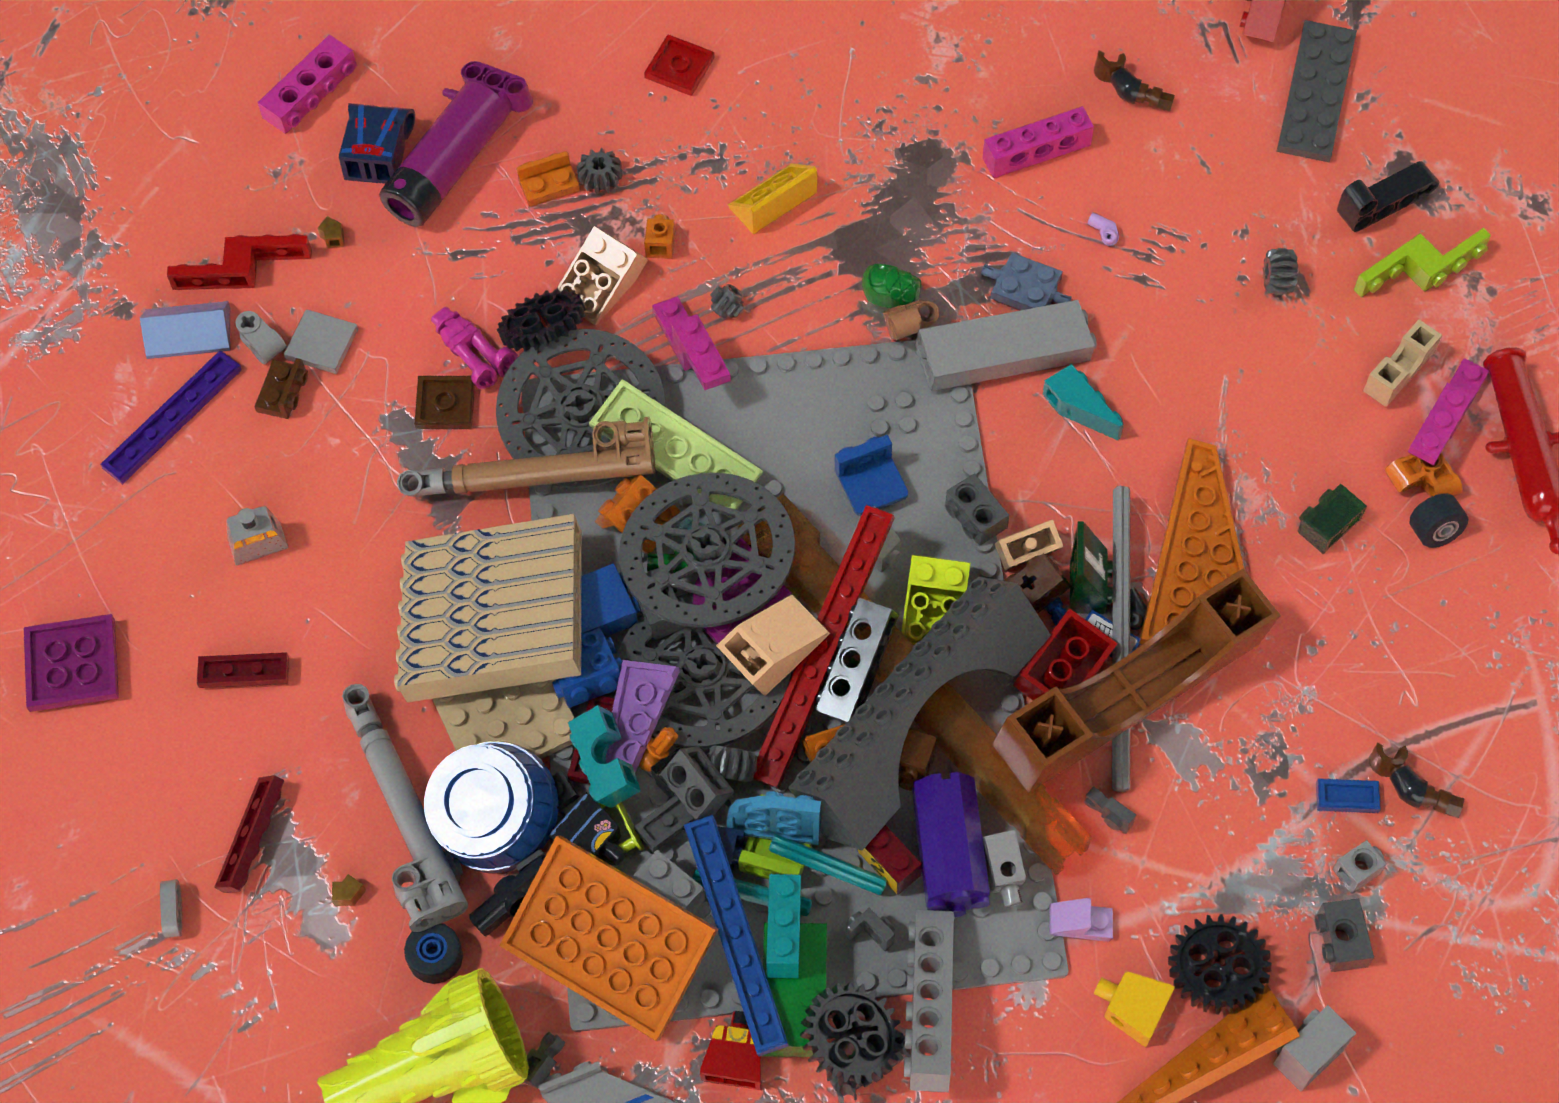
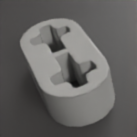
[160,879,182,938]

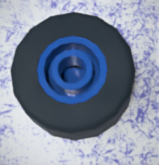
[404,923,463,984]

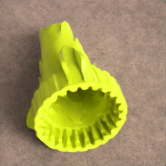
[317,968,529,1103]

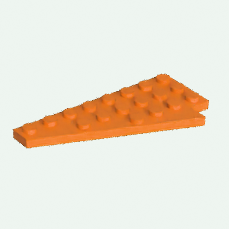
[1139,438,1260,649]

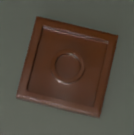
[414,376,475,429]

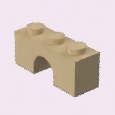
[1363,319,1442,407]

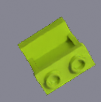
[738,794,812,880]

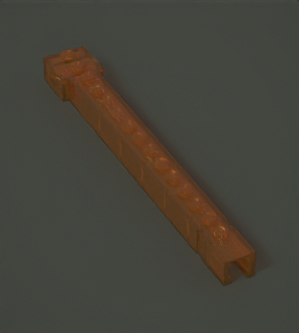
[738,493,1092,875]

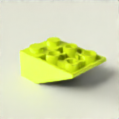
[900,554,971,645]

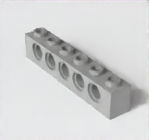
[904,910,954,1093]

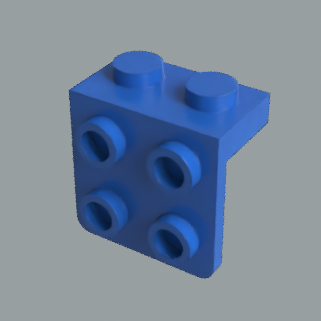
[834,435,908,516]

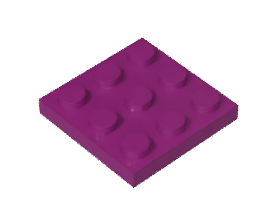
[24,614,119,712]

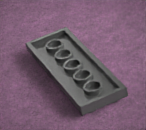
[1277,20,1357,163]

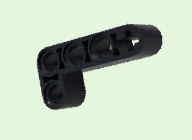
[1337,161,1439,232]

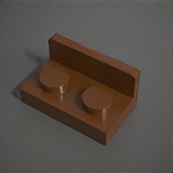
[254,358,308,419]

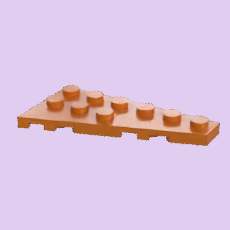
[1117,984,1300,1103]

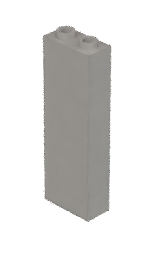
[916,300,1097,391]

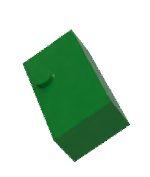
[763,922,827,1057]

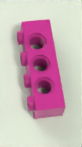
[257,34,357,134]
[982,106,1094,178]

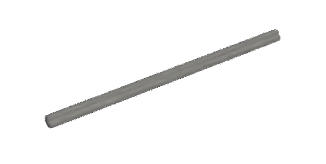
[1112,486,1130,792]

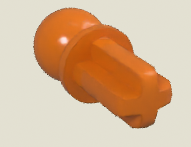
[639,727,678,772]

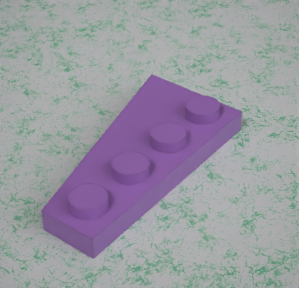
[606,660,681,772]

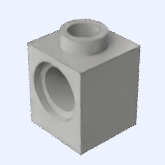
[1332,840,1386,894]

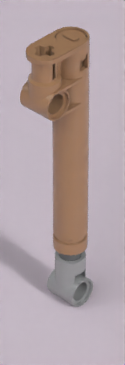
[397,417,655,497]

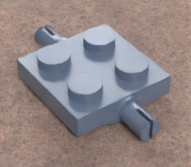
[981,253,1072,310]

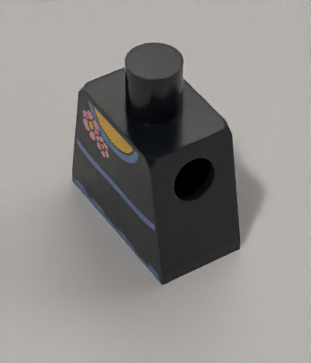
[549,792,627,866]

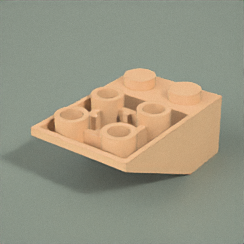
[557,226,648,325]
[716,595,830,696]

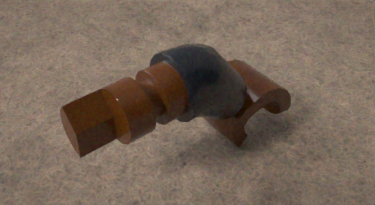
[1094,50,1175,111]
[1369,742,1464,818]

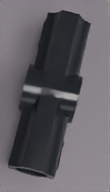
[469,855,544,937]

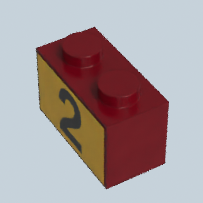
[857,825,922,895]

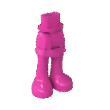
[431,307,518,389]

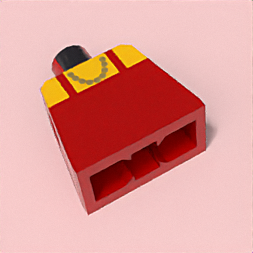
[700,1011,761,1090]

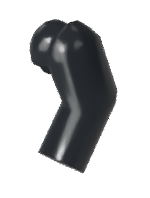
[1130,587,1147,630]

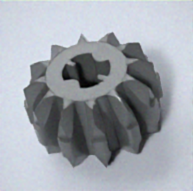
[577,148,623,195]
[1263,248,1299,295]
[707,745,758,782]

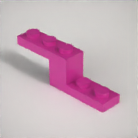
[652,296,731,390]
[1408,358,1489,465]

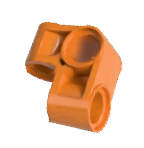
[1385,452,1463,497]

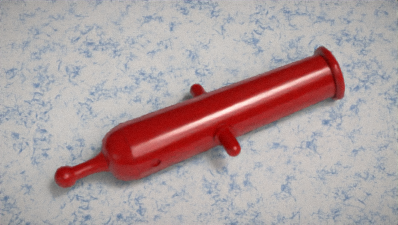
[1483,348,1559,555]

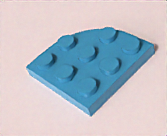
[727,791,821,845]

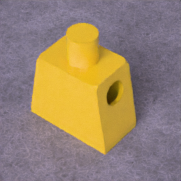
[1094,971,1175,1047]

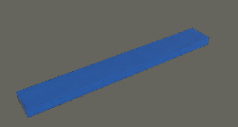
[684,815,789,1057]

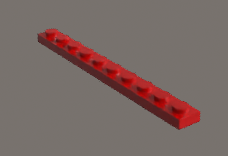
[753,505,895,790]

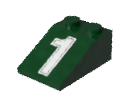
[1069,521,1113,615]

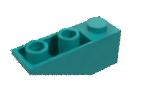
[1042,364,1124,440]

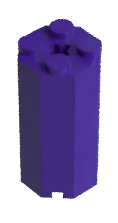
[912,772,990,917]

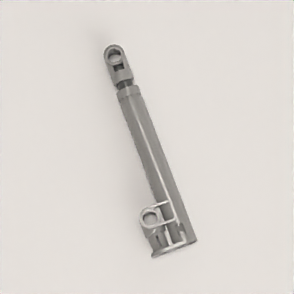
[342,684,469,932]

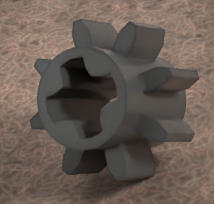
[710,284,744,318]

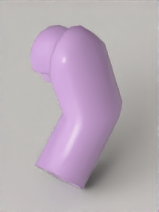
[1087,212,1119,246]

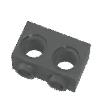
[945,473,1009,546]
[660,746,734,820]

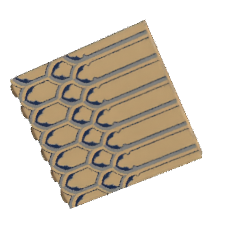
[394,514,582,703]

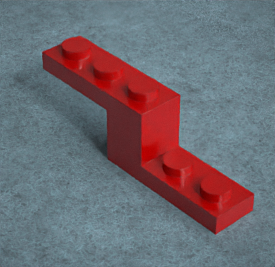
[167,234,312,290]

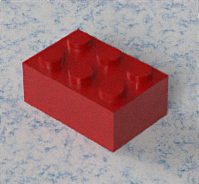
[1012,608,1118,700]

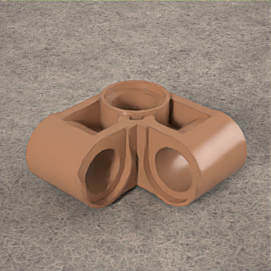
[883,300,939,340]

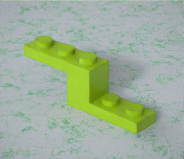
[1354,228,1491,297]

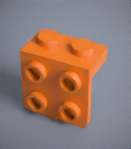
[594,474,680,554]

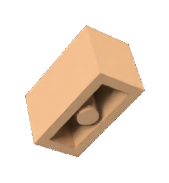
[995,520,1064,570]

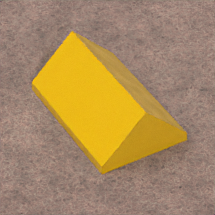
[728,163,817,234]

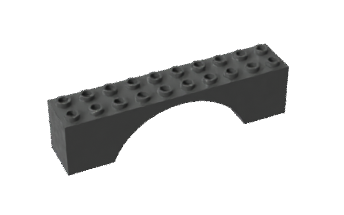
[788,576,1051,850]

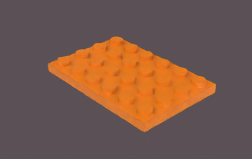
[499,835,718,1041]

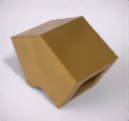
[317,216,344,248]
[332,874,366,906]

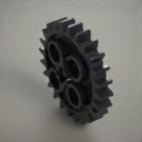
[497,288,586,352]
[1168,914,1272,1015]
[800,982,903,1088]

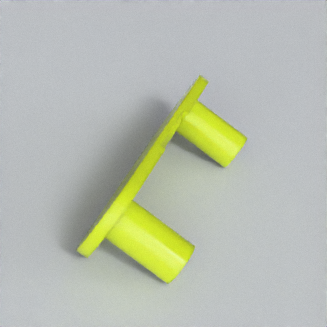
[598,802,644,852]

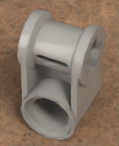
[235,311,287,365]

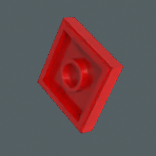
[644,34,715,96]

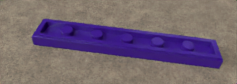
[100,350,242,485]

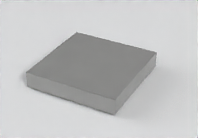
[284,309,358,374]

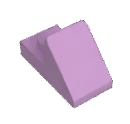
[1049,898,1113,942]

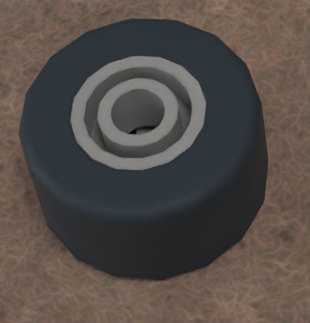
[1409,493,1469,548]

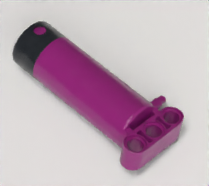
[379,61,533,227]

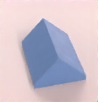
[140,301,230,359]

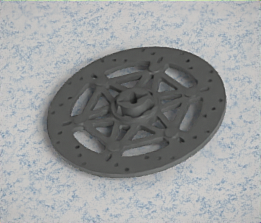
[496,329,666,489]
[619,473,795,627]
[616,593,792,749]

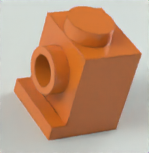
[644,214,675,259]

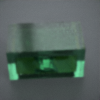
[1297,484,1367,554]

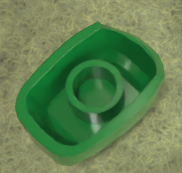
[862,264,921,308]

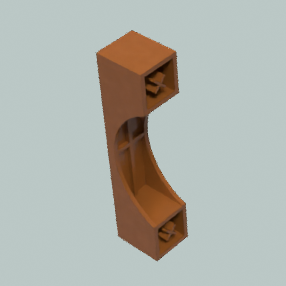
[992,569,1281,793]

